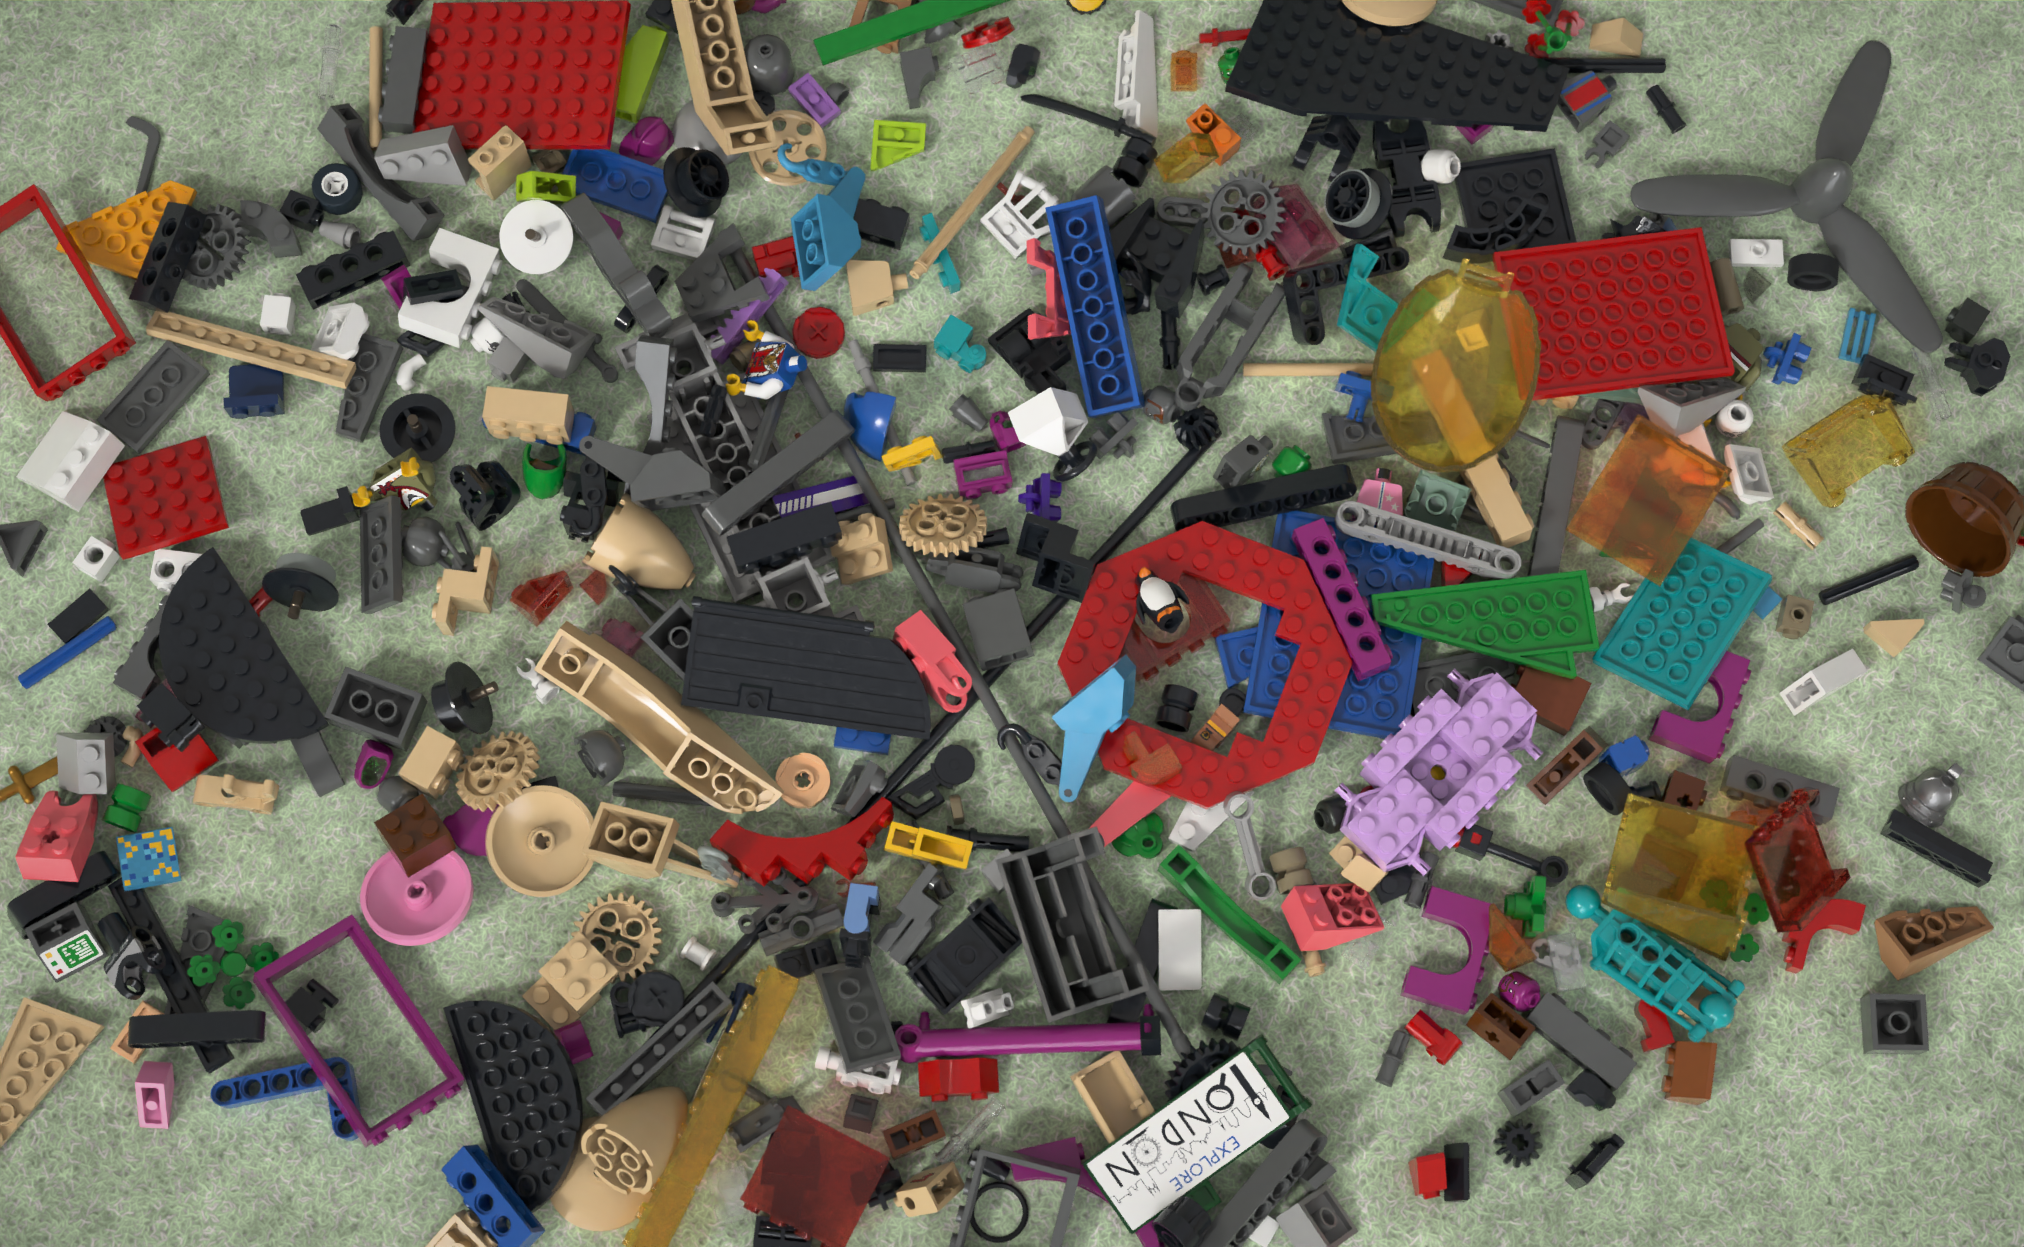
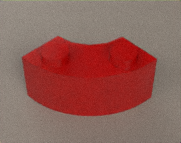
[918,1057,999,1102]

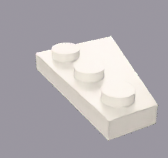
[1168,791,1254,852]

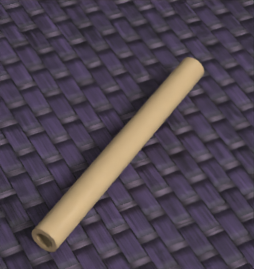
[369,26,383,151]
[1243,363,1376,376]

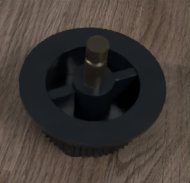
[379,393,456,462]

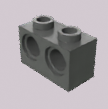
[1497,1059,1565,1117]

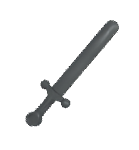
[516,279,619,383]

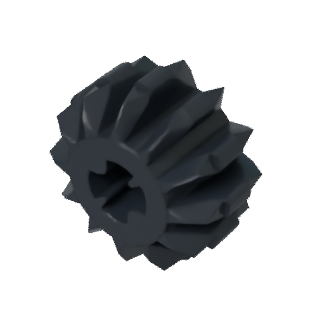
[1173,405,1220,451]
[1493,1119,1543,1168]

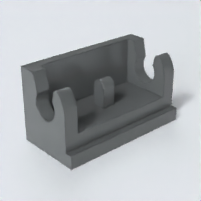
[728,1096,791,1153]

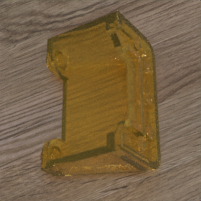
[1782,395,1915,508]

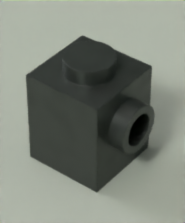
[1945,297,1990,344]

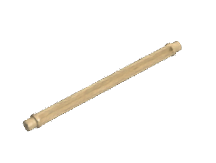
[909,126,1035,279]

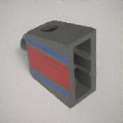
[1557,71,1617,133]

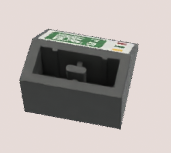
[24,902,108,983]

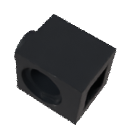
[279,190,324,233]

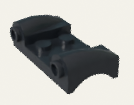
[905,897,1022,1015]

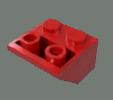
[135,727,219,792]

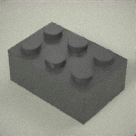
[324,666,428,752]

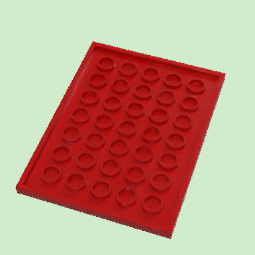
[412,0,631,149]
[1492,227,1735,402]

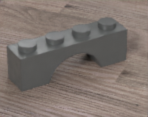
[113,590,172,701]

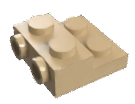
[830,513,893,585]
[425,1209,498,1247]

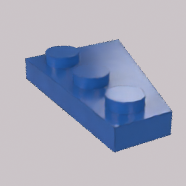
[1214,627,1258,689]

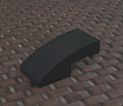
[774,938,838,984]

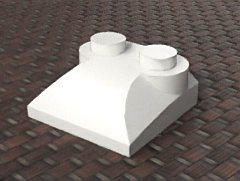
[311,302,369,360]
[1724,444,1774,505]

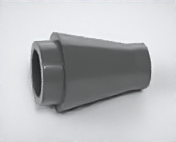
[949,394,989,432]

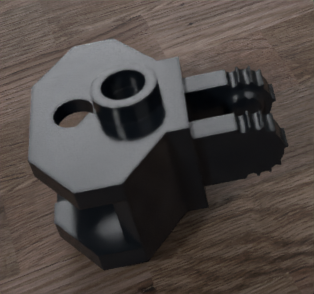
[1944,338,2011,397]

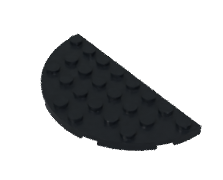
[159,547,329,744]
[443,1000,583,1221]

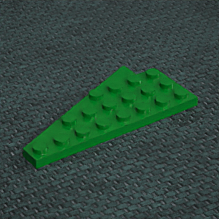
[1370,570,1600,679]

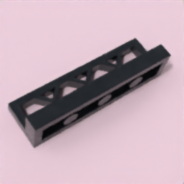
[1880,809,1993,888]

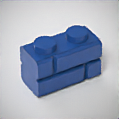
[1598,735,1650,777]

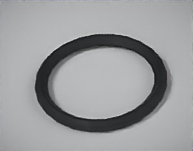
[970,1182,1028,1243]

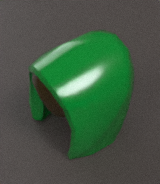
[522,443,567,500]

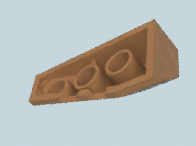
[1874,906,1994,981]

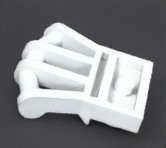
[980,169,1060,259]

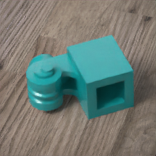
[934,315,986,373]

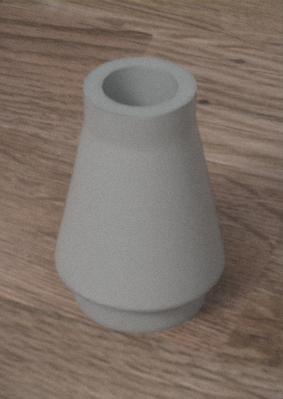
[319,220,361,249]

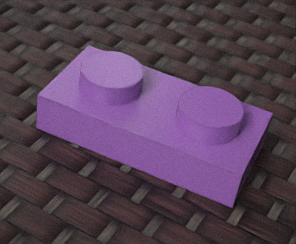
[788,72,841,128]

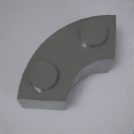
[240,200,302,258]

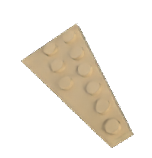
[0,997,104,1148]

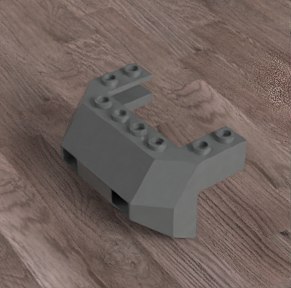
[996,826,1150,1023]

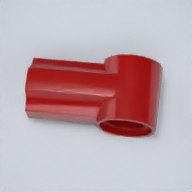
[1404,1009,1463,1066]

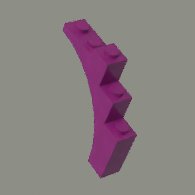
[1010,1137,1165,1247]

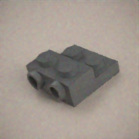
[1977,615,2024,692]

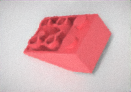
[1281,883,1385,951]

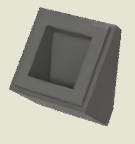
[843,1094,879,1134]

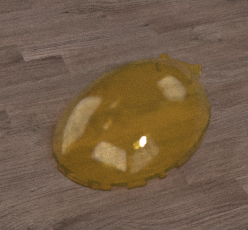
[1371,258,1541,473]

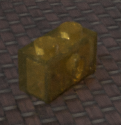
[1154,132,1219,183]

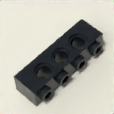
[129,202,207,313]
[296,230,410,310]

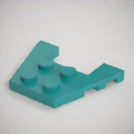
[1337,244,1438,353]

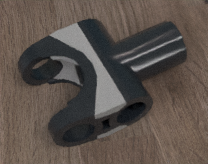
[97,912,166,1000]

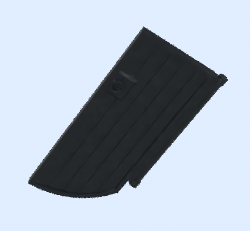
[681,596,931,740]

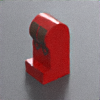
[1634,999,1675,1052]

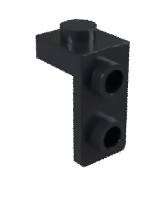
[300,486,361,536]

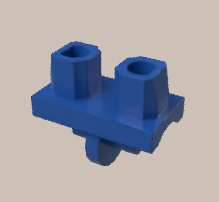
[1763,333,1812,385]

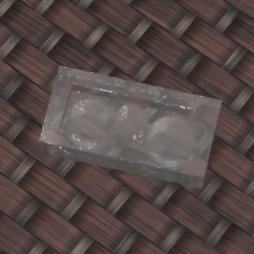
[1546,932,1586,993]

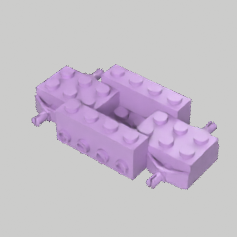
[1335,669,1543,876]

